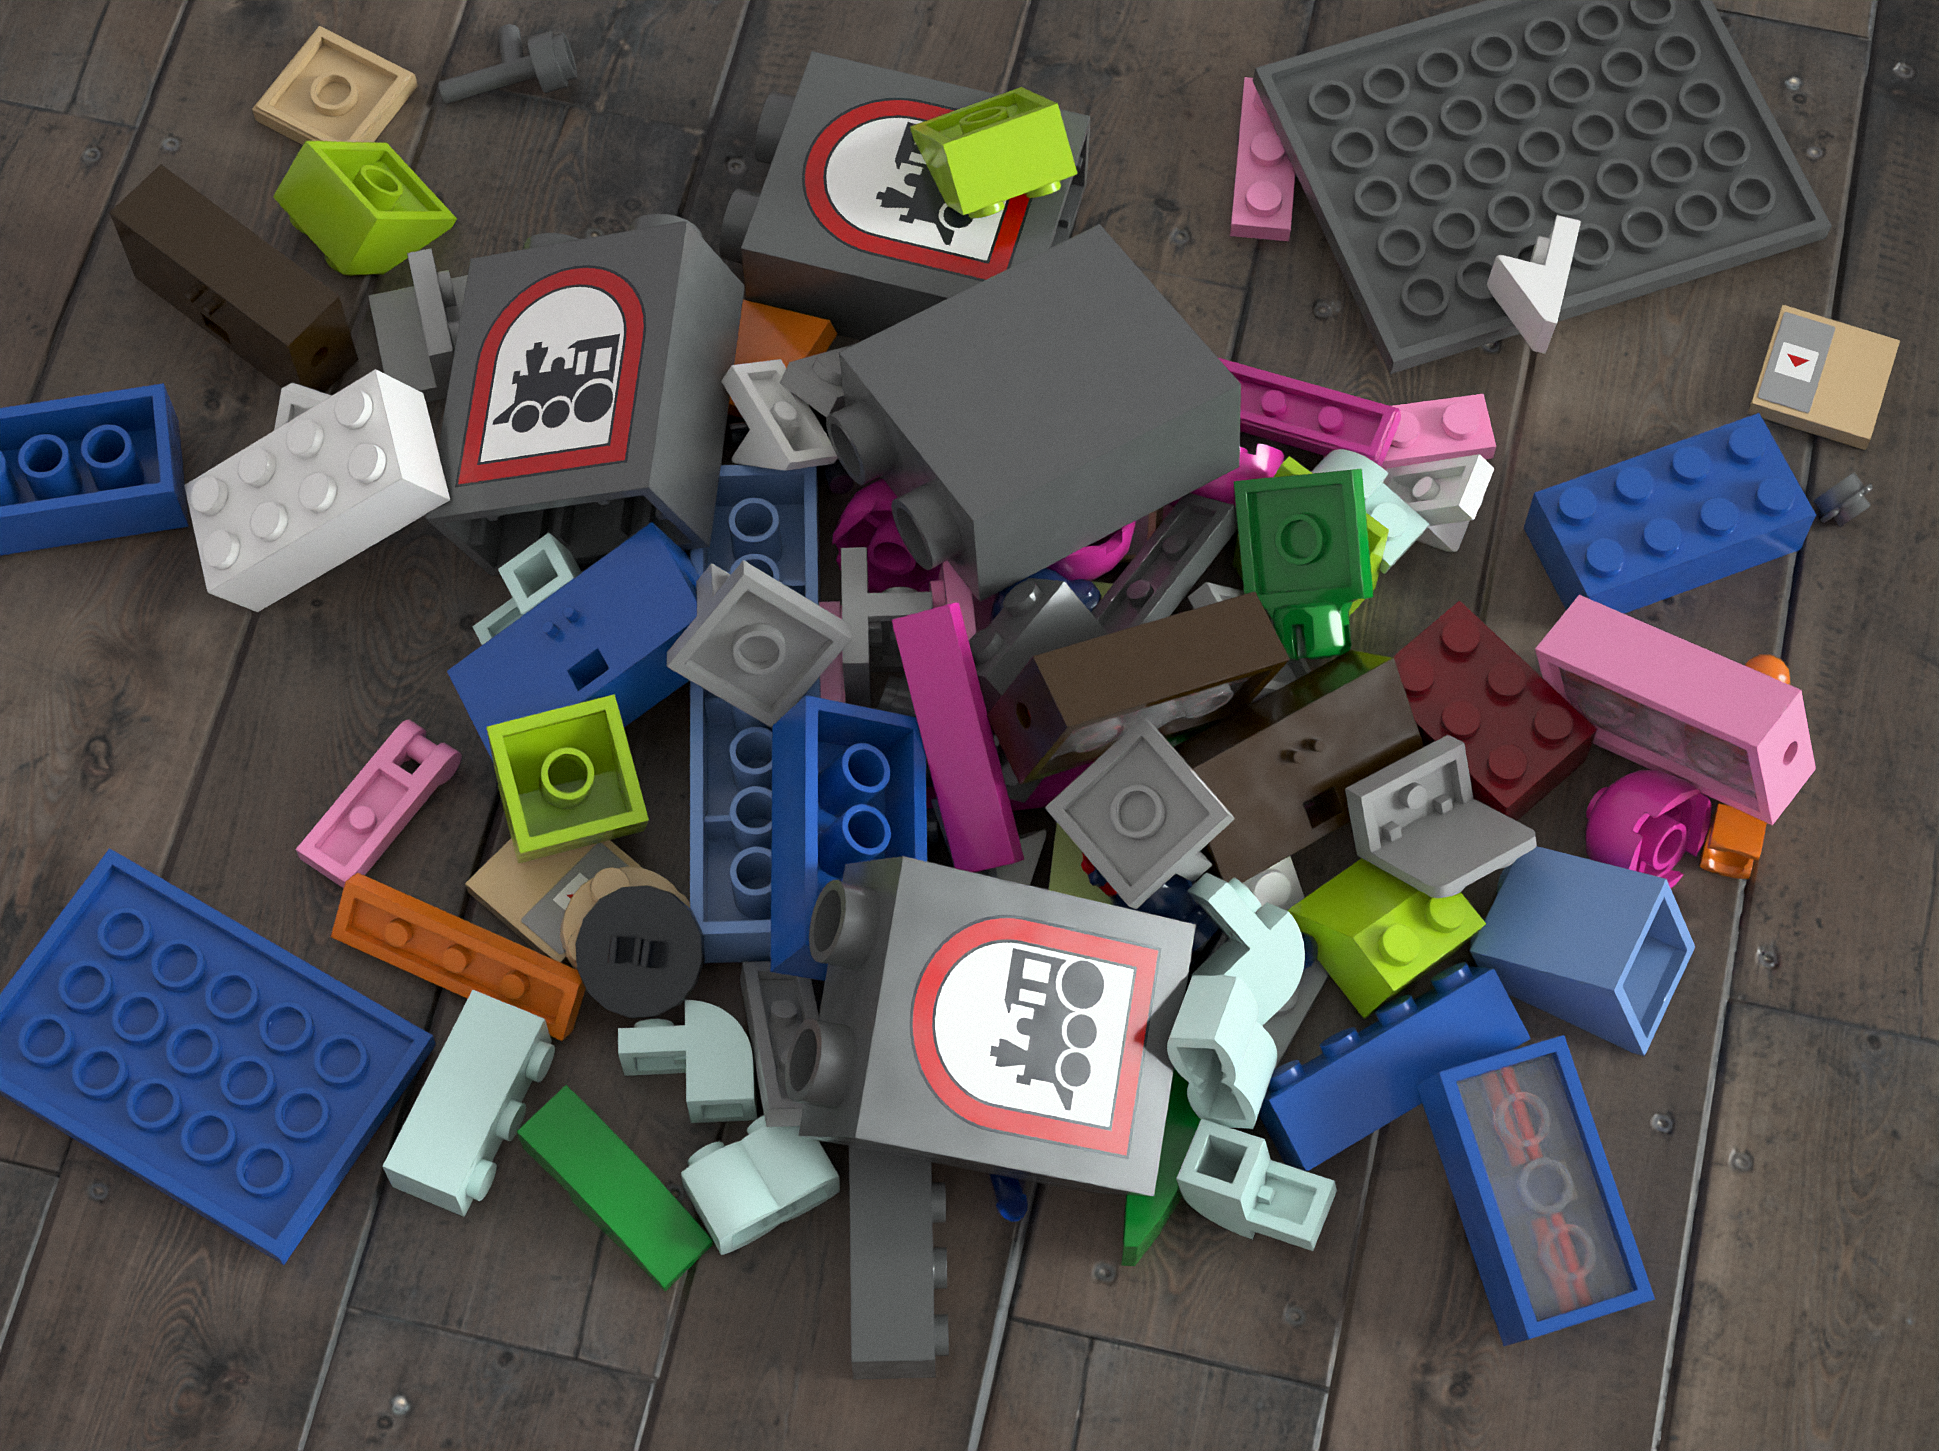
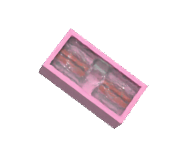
[1535,595,1816,825]

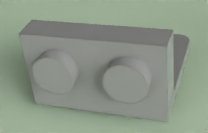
[1345,735,1537,898]

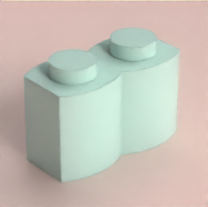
[1167,974,1277,1129]
[681,1115,840,1255]

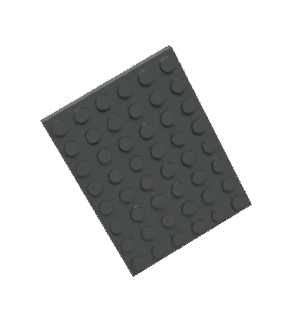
[1253,0,1832,374]

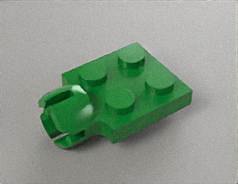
[1234,469,1374,661]

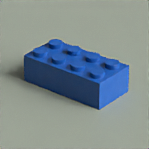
[0,383,189,556]
[1524,413,1816,614]
[770,695,927,981]

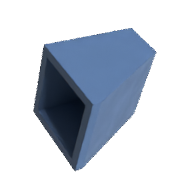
[1470,846,1695,1056]

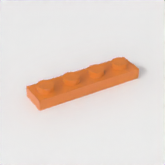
[331,872,586,1041]

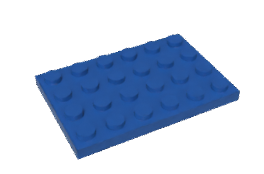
[0,848,436,1265]

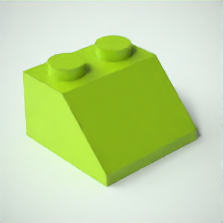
[910,87,1078,219]
[273,141,457,276]
[486,694,649,864]
[1287,858,1486,1019]

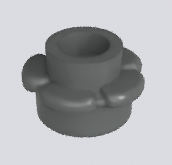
[1813,472,1873,527]

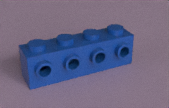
[1259,962,1531,1172]

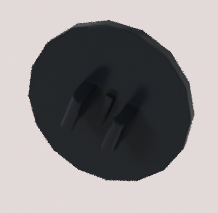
[575,885,705,1018]

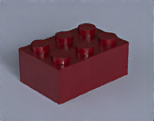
[1392,600,1598,821]

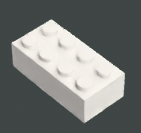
[184,369,450,612]

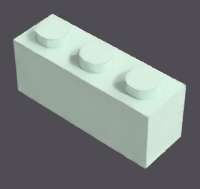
[382,990,555,1217]

